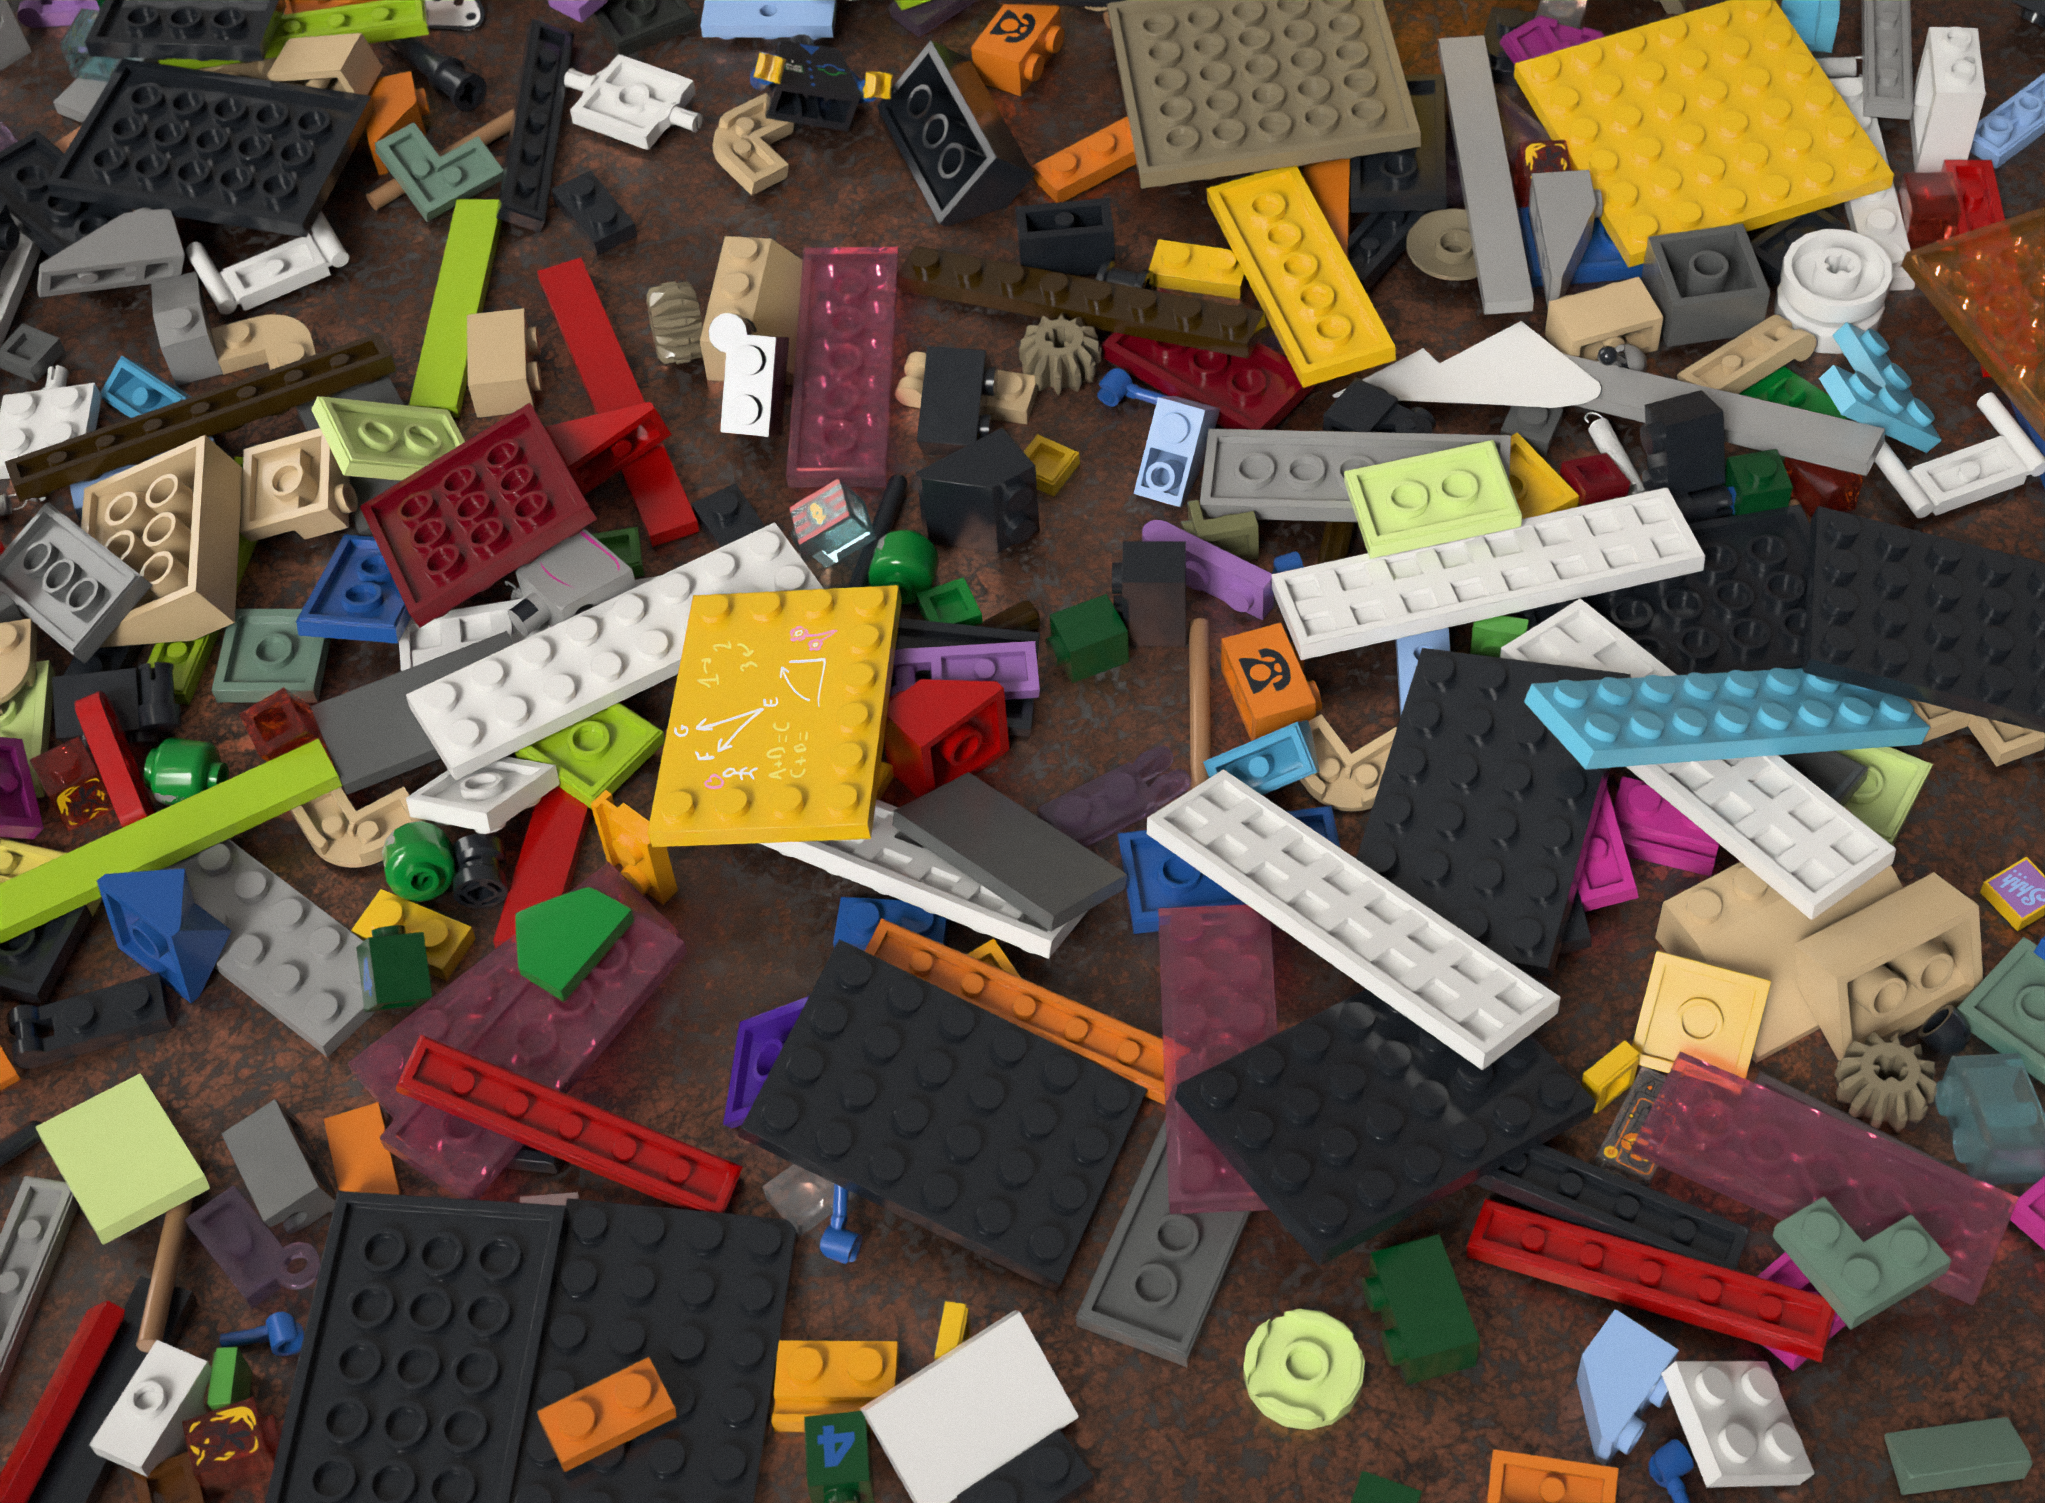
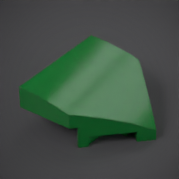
[515,887,635,1002]

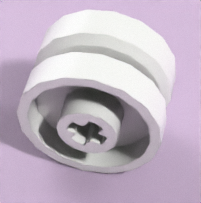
[1774,229,1893,354]

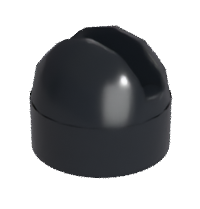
[1918,1005,1971,1055]

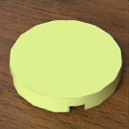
[1243,1309,1365,1430]

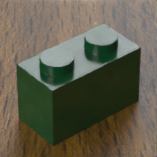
[1362,1234,1480,1385]

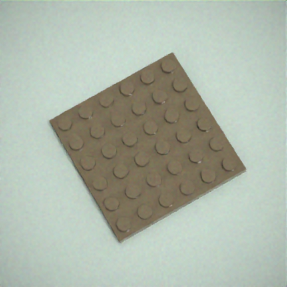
[1107,0,1421,189]

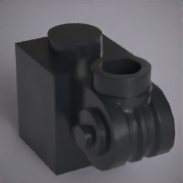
[1323,377,1436,434]

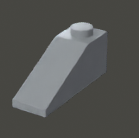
[1528,170,1602,308]
[37,208,185,297]
[151,271,223,386]

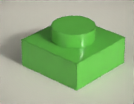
[1470,615,1529,658]

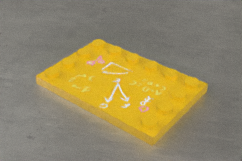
[647,585,902,847]

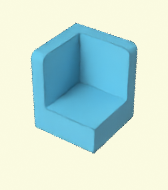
[1781,0,1840,53]

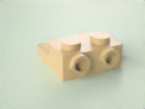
[240,428,358,542]

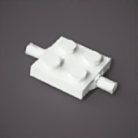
[564,54,703,150]
[0,365,102,502]

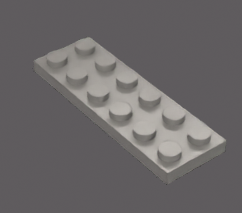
[1200,429,1511,522]
[162,839,376,1058]

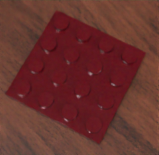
[360,403,597,628]

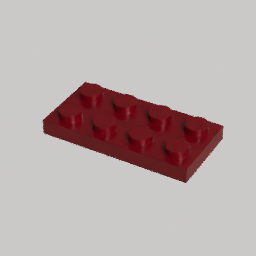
[1102,288,1315,430]

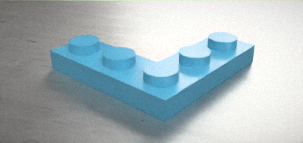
[1819,322,1942,453]

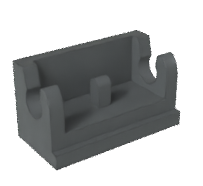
[221,1099,337,1234]

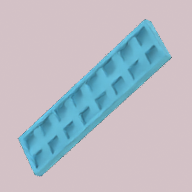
[1524,668,1930,769]

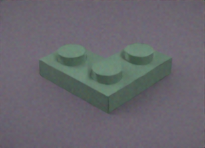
[375,122,504,222]
[1772,1197,1952,1330]

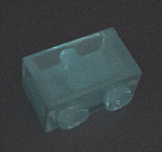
[1935,1053,2045,1186]

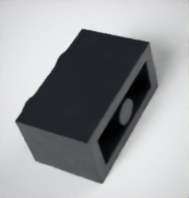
[1015,198,1115,276]
[917,346,998,456]
[1112,541,1186,647]

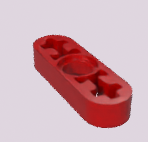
[74,690,156,827]

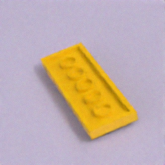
[1207,166,1396,388]

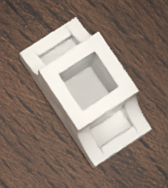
[90,1340,212,1477]

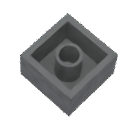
[1641,223,1770,347]

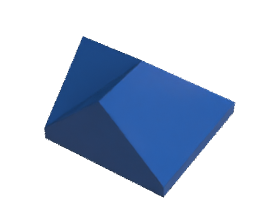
[97,868,232,1003]

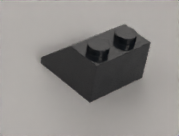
[916,428,1040,553]

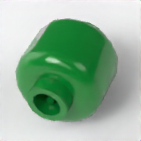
[868,530,939,605]
[144,737,229,806]
[382,821,456,902]

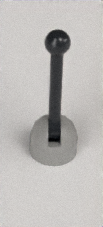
[1597,344,1647,372]

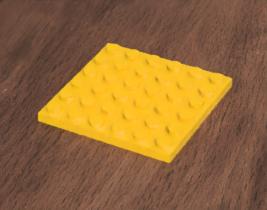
[1514,0,1894,268]

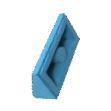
[100,355,192,418]
[1203,720,1320,795]

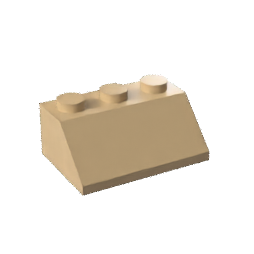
[700,236,824,386]
[1794,873,1983,1061]

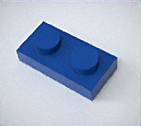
[833,897,950,951]

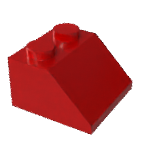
[884,679,1010,798]

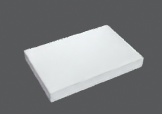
[860,1310,1079,1503]

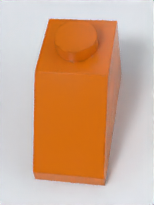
[366,71,431,175]

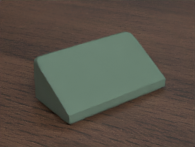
[1884,1417,2033,1495]

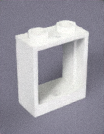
[1910,27,1986,177]

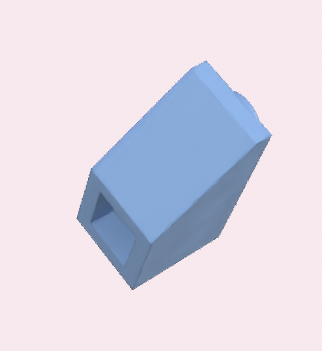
[1134,396,1220,507]
[1576,1309,1679,1466]

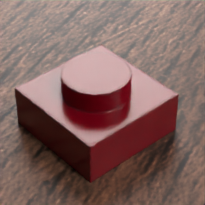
[1559,453,1631,506]

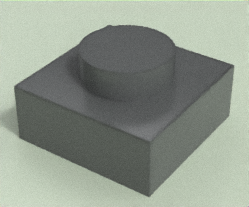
[0,323,65,382]
[1500,406,1563,457]

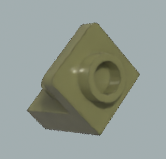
[1180,500,1259,561]

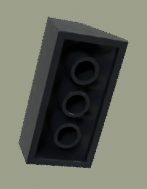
[876,40,1035,227]

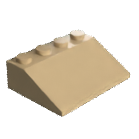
[81,435,243,648]
[1655,807,1903,1063]

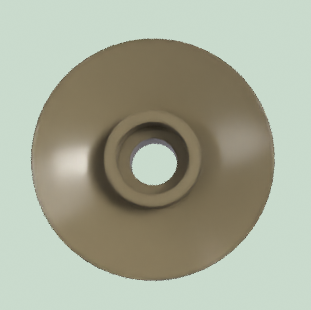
[1406,208,1477,281]

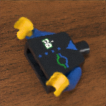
[750,34,893,131]

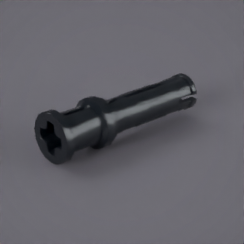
[383,36,487,112]

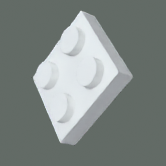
[406,757,560,834]
[1661,1361,1815,1487]

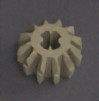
[646,281,703,364]
[1019,313,1101,396]
[1834,1031,1937,1133]

